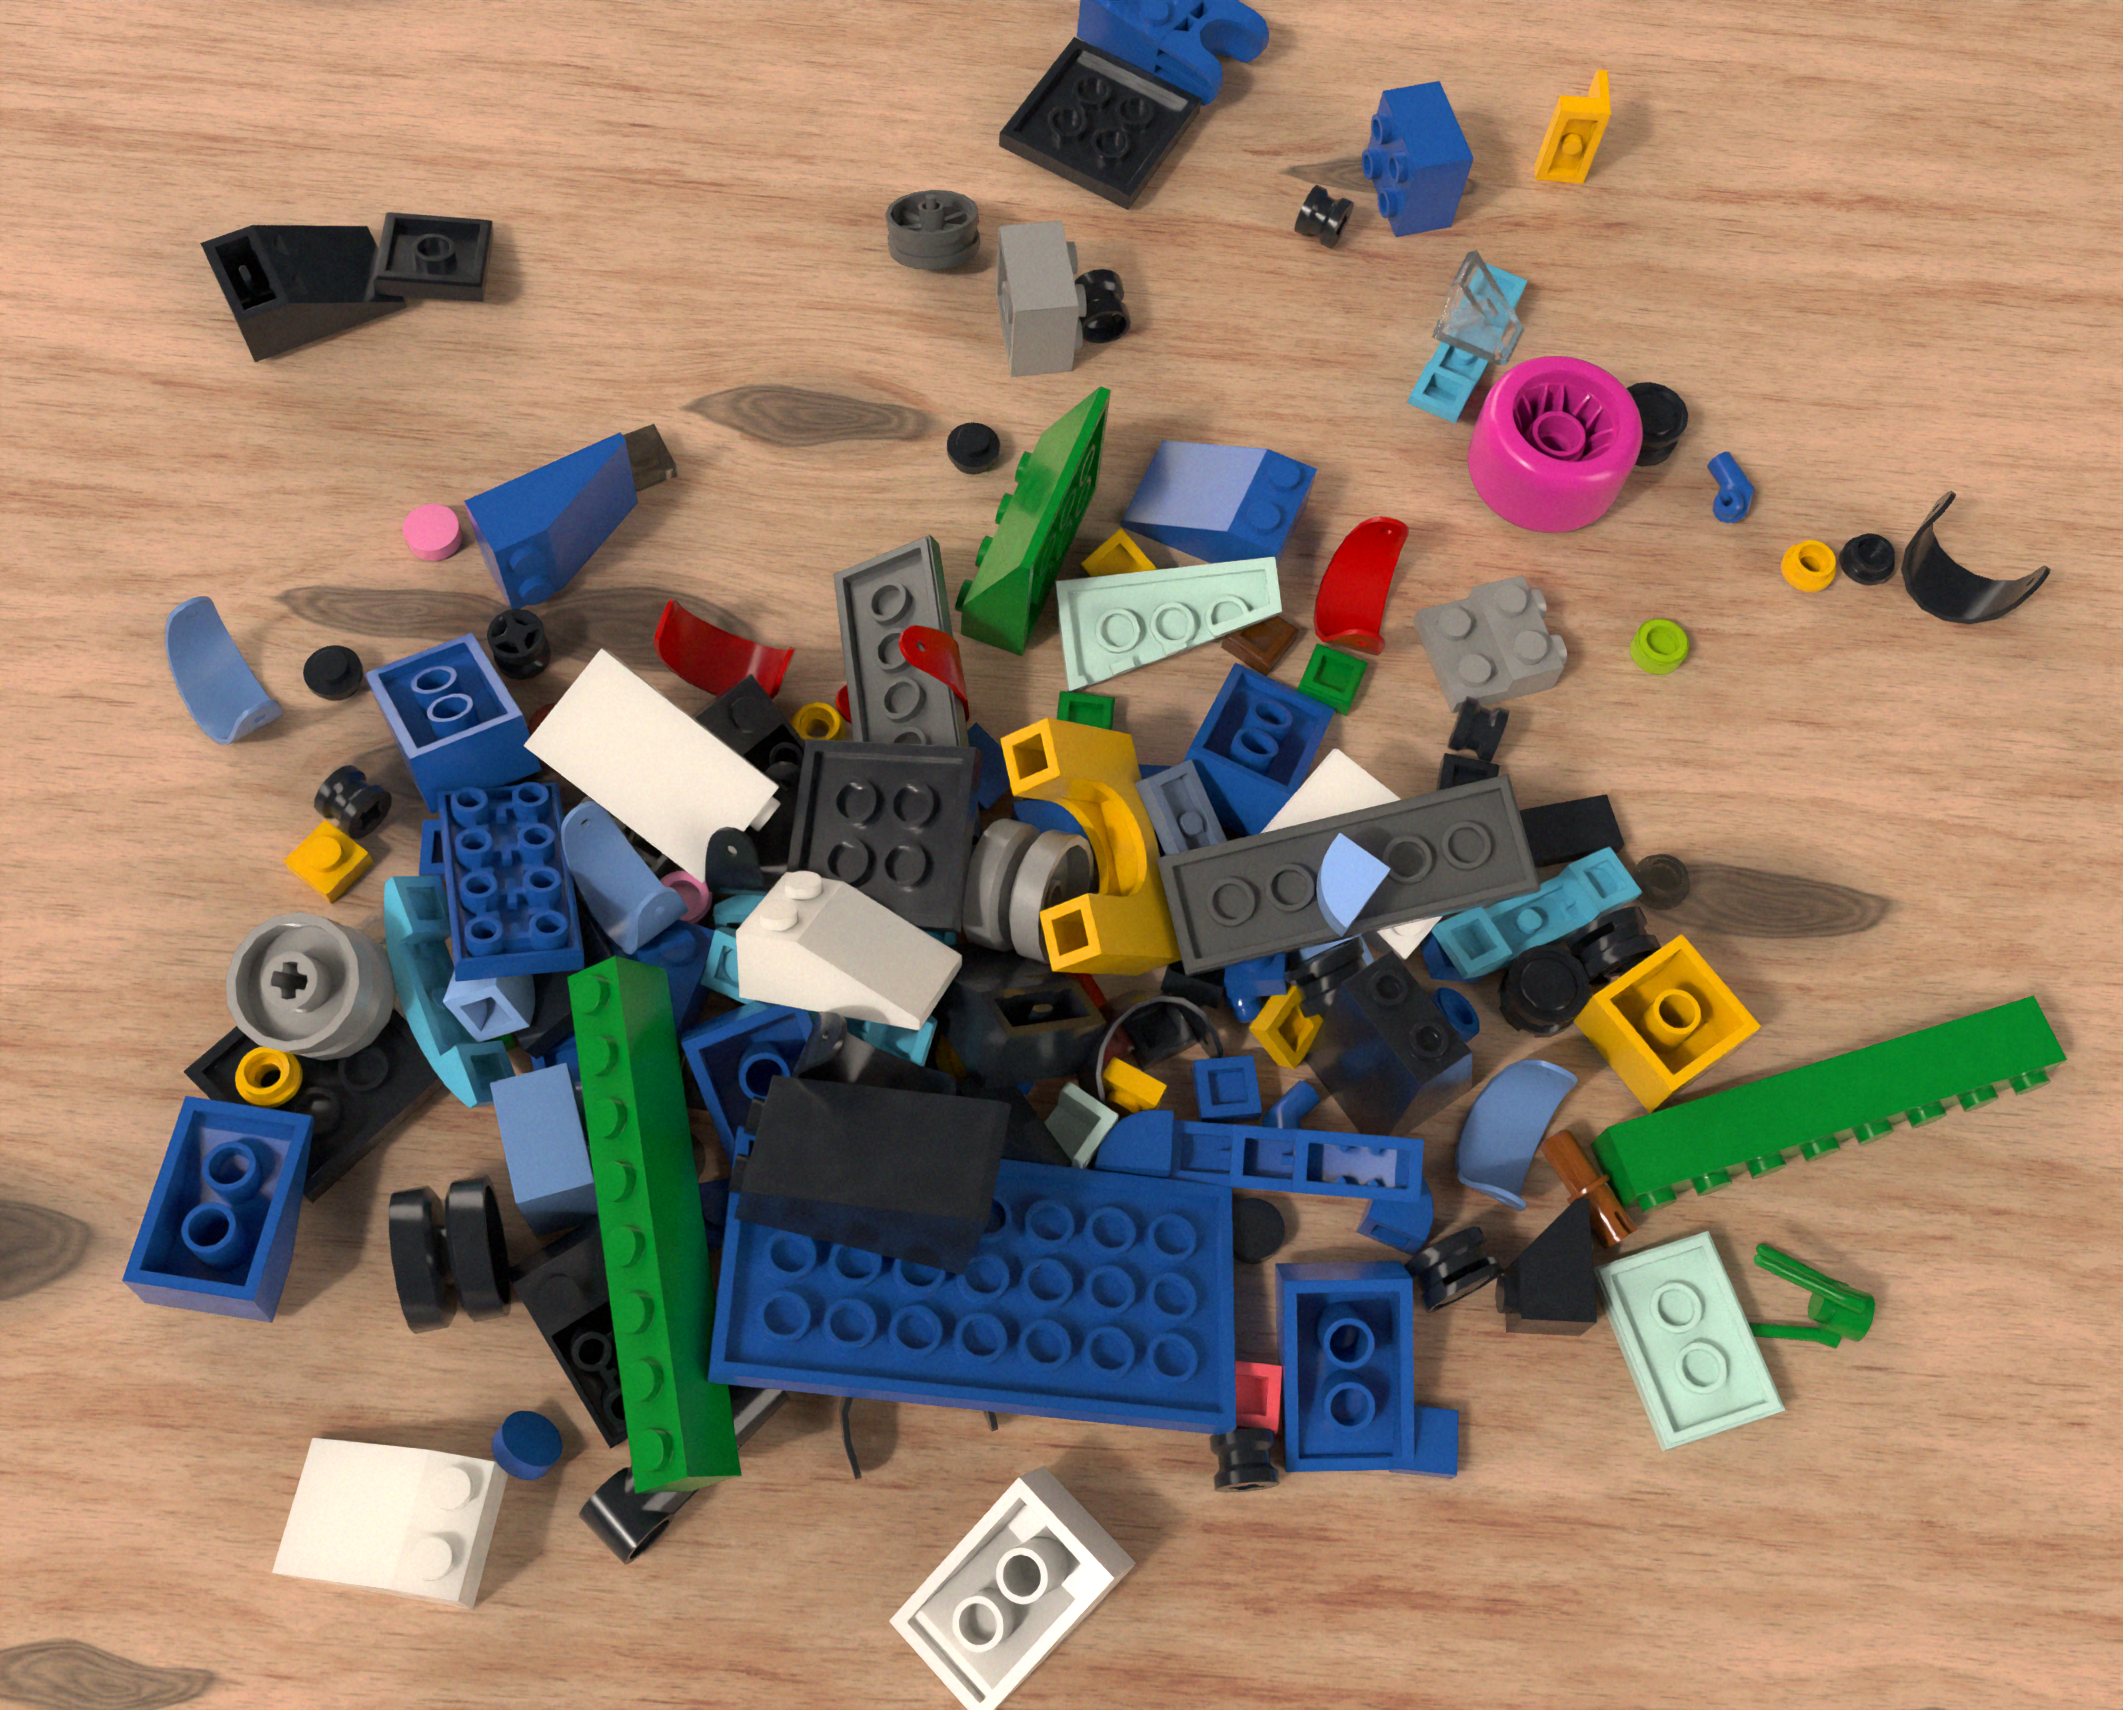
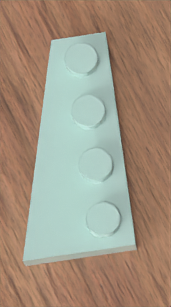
[1054,557,1282,692]

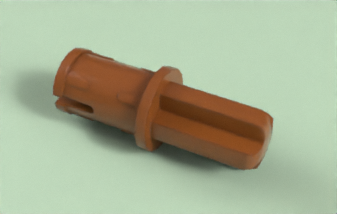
[1541,1129,1639,1249]

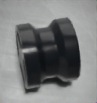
[1294,185,1354,249]
[487,608,551,680]
[1447,696,1509,763]
[314,765,392,840]
[1209,1428,1280,1493]

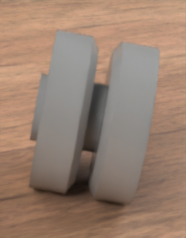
[962,818,1094,964]
[226,912,397,1061]

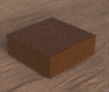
[1221,616,1299,677]

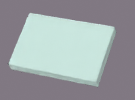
[1593,1231,1785,1452]

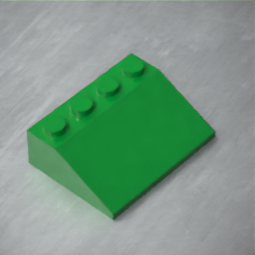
[955,386,1111,656]

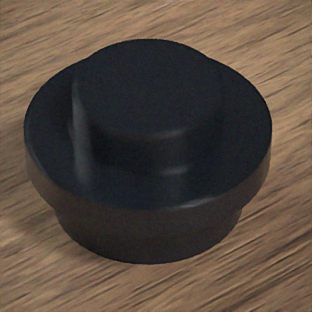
[947,422,1000,475]
[1839,533,1895,586]
[303,645,364,701]

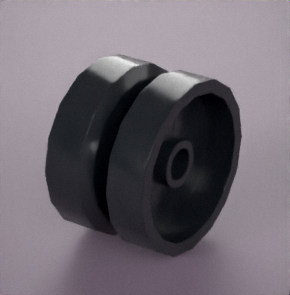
[389,1174,512,1334]

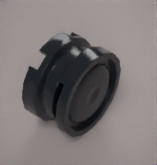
[1626,382,1689,467]
[1566,906,1662,987]
[1283,936,1367,1018]
[1497,945,1590,1038]
[1404,1226,1504,1313]

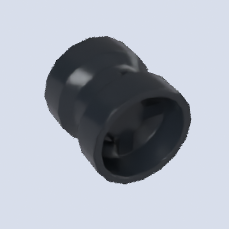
[1074,269,1131,344]

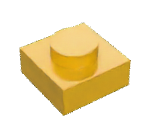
[1079,528,1157,577]
[283,819,374,904]
[1249,984,1323,1070]
[1101,1056,1167,1119]

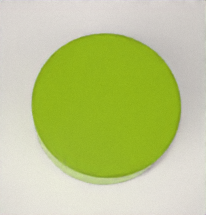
[1630,618,1689,675]

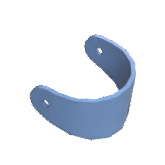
[165,596,284,745]
[561,801,689,955]
[1454,1059,1578,1212]

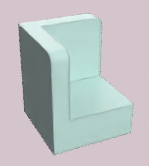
[1044,1082,1119,1169]

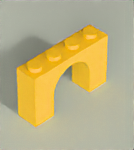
[1000,717,1181,976]

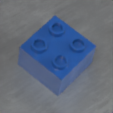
[1362,81,1474,237]

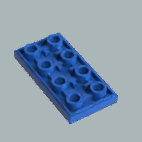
[437,782,584,982]

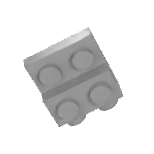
[1413,575,1567,714]

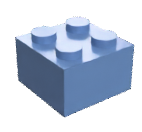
[490,1063,599,1237]

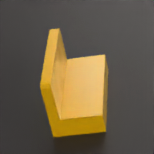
[1534,69,1611,184]

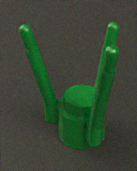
[1748,1243,1875,1349]

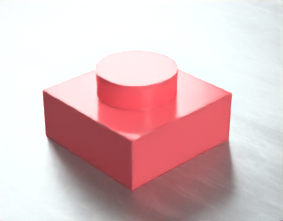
[1235,1360,1282,1435]

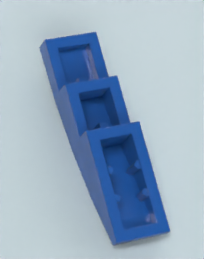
[1168,1120,1424,1203]

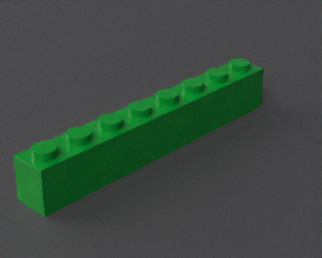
[568,956,742,1493]
[1590,995,2067,1214]

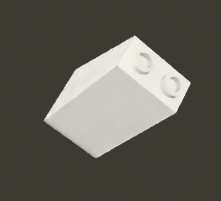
[524,648,781,883]

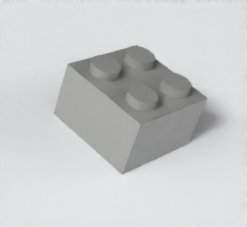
[995,220,1086,377]

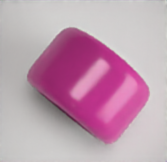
[1467,356,1643,533]

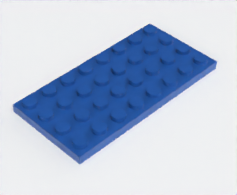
[707,1126,1236,1435]

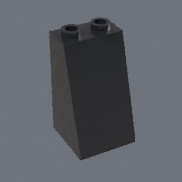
[1304,950,1472,1137]
[728,1075,1012,1275]

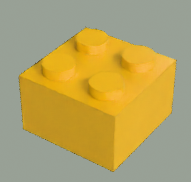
[1573,934,1762,1114]

